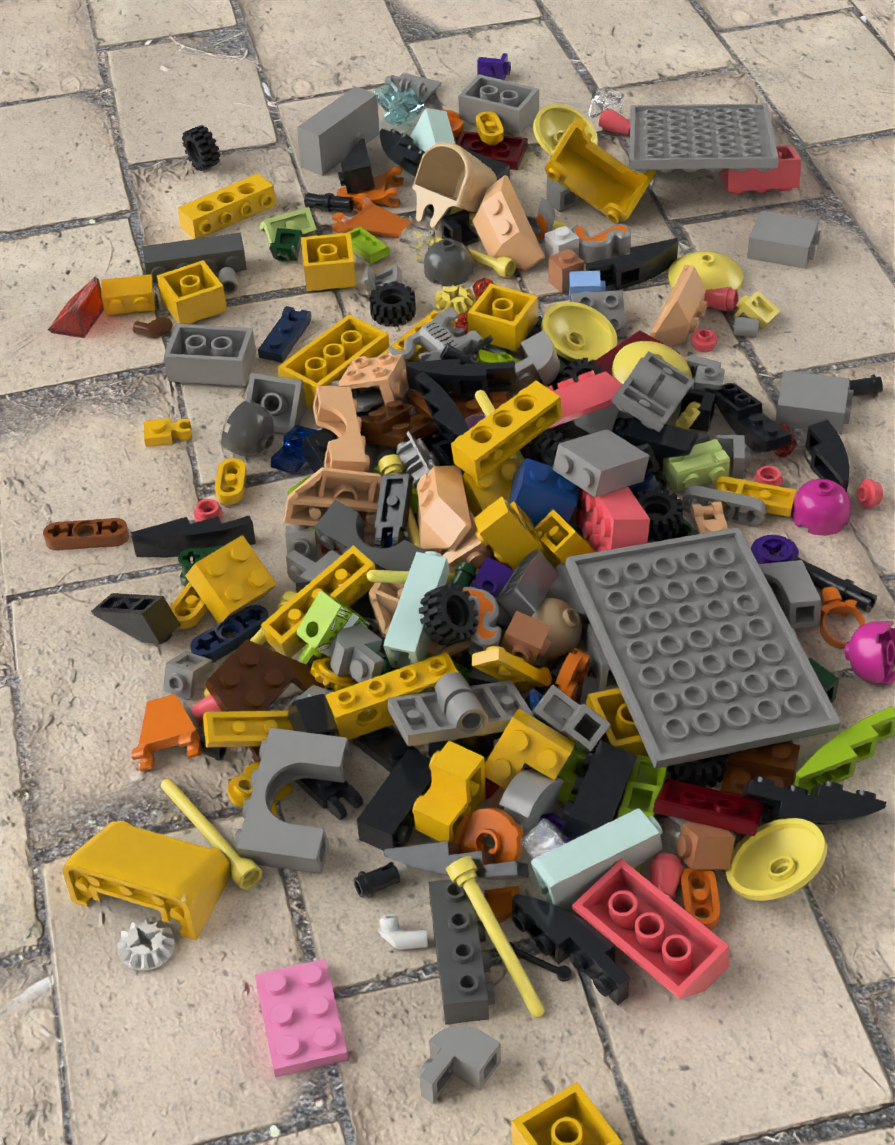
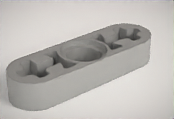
[682,485,767,526]

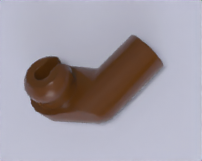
[133,316,173,338]

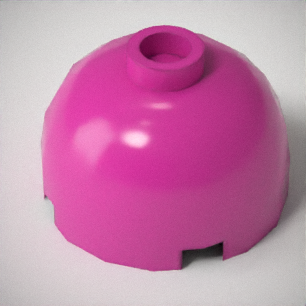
[791,479,850,536]
[845,621,895,685]

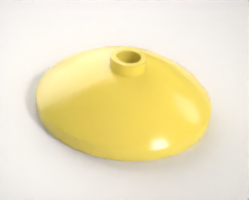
[533,104,598,156]
[668,251,744,291]
[541,302,618,362]
[612,341,692,384]
[726,818,827,901]

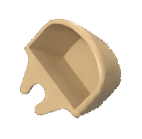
[412,142,497,228]

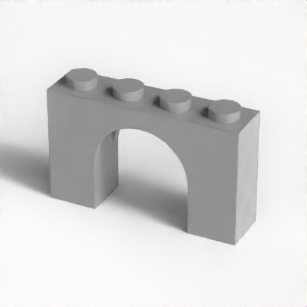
[758,560,821,628]
[234,728,352,874]

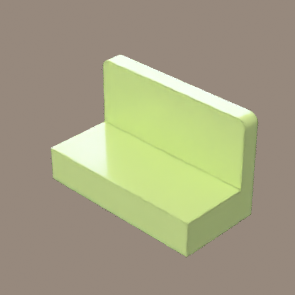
[259,207,317,243]

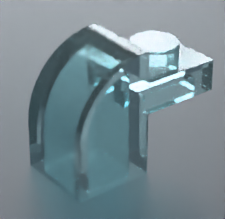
[374,81,424,126]

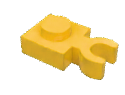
[144,418,192,447]

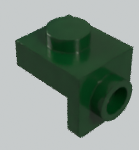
[269,228,303,262]

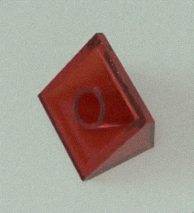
[47,276,104,338]

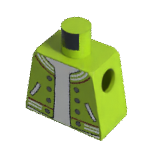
[297,590,370,668]

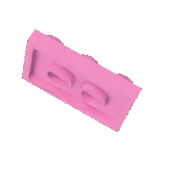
[255,958,348,1077]

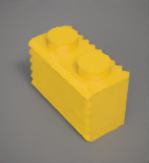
[101,274,156,316]

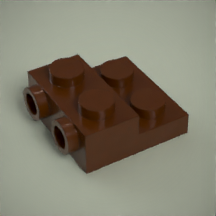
[360,401,438,447]
[720,740,800,810]

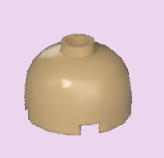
[531,598,581,662]

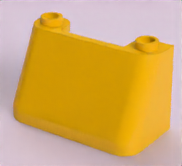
[545,117,656,223]
[62,821,232,941]

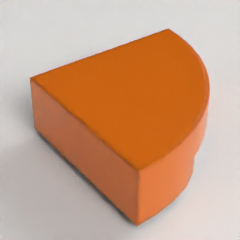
[484,886,519,924]

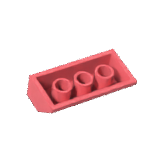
[546,370,623,430]
[572,859,730,999]

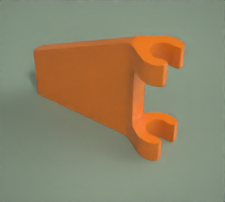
[336,166,404,208]
[332,193,413,238]
[132,694,202,772]

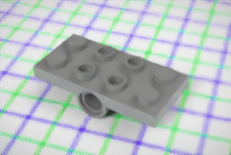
[611,351,695,432]
[387,672,535,746]

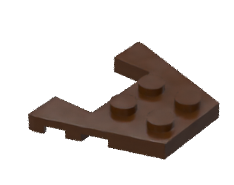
[205,639,331,762]

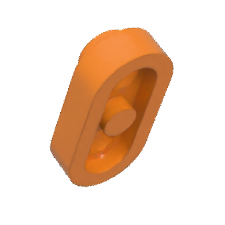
[680,867,721,931]

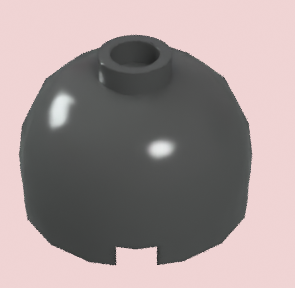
[424,238,473,286]
[221,400,274,457]

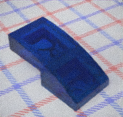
[271,425,319,474]

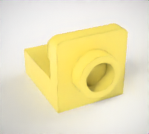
[733,290,780,329]

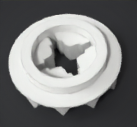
[117,917,175,971]

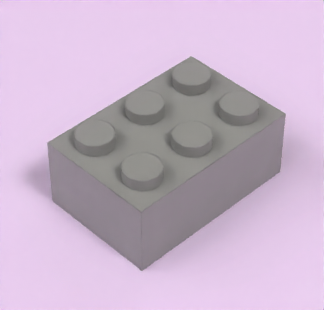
[458,74,539,135]
[164,324,256,386]

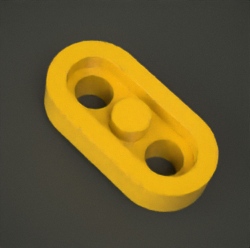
[476,112,504,145]
[215,458,247,505]
[170,582,208,629]

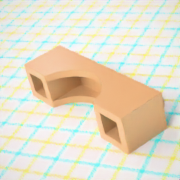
[313,385,370,472]

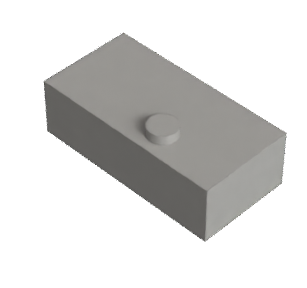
[297,86,379,176]

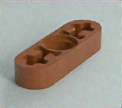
[43,518,129,550]

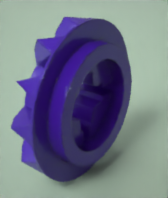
[751,535,799,564]

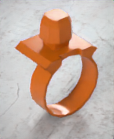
[820,586,865,649]

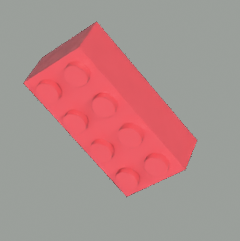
[576,487,650,552]

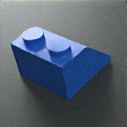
[509,458,579,527]

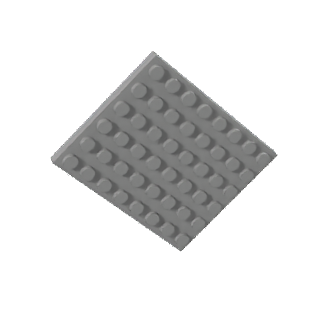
[629,103,779,173]
[565,527,841,769]

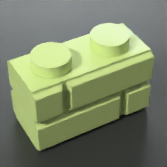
[662,439,730,493]

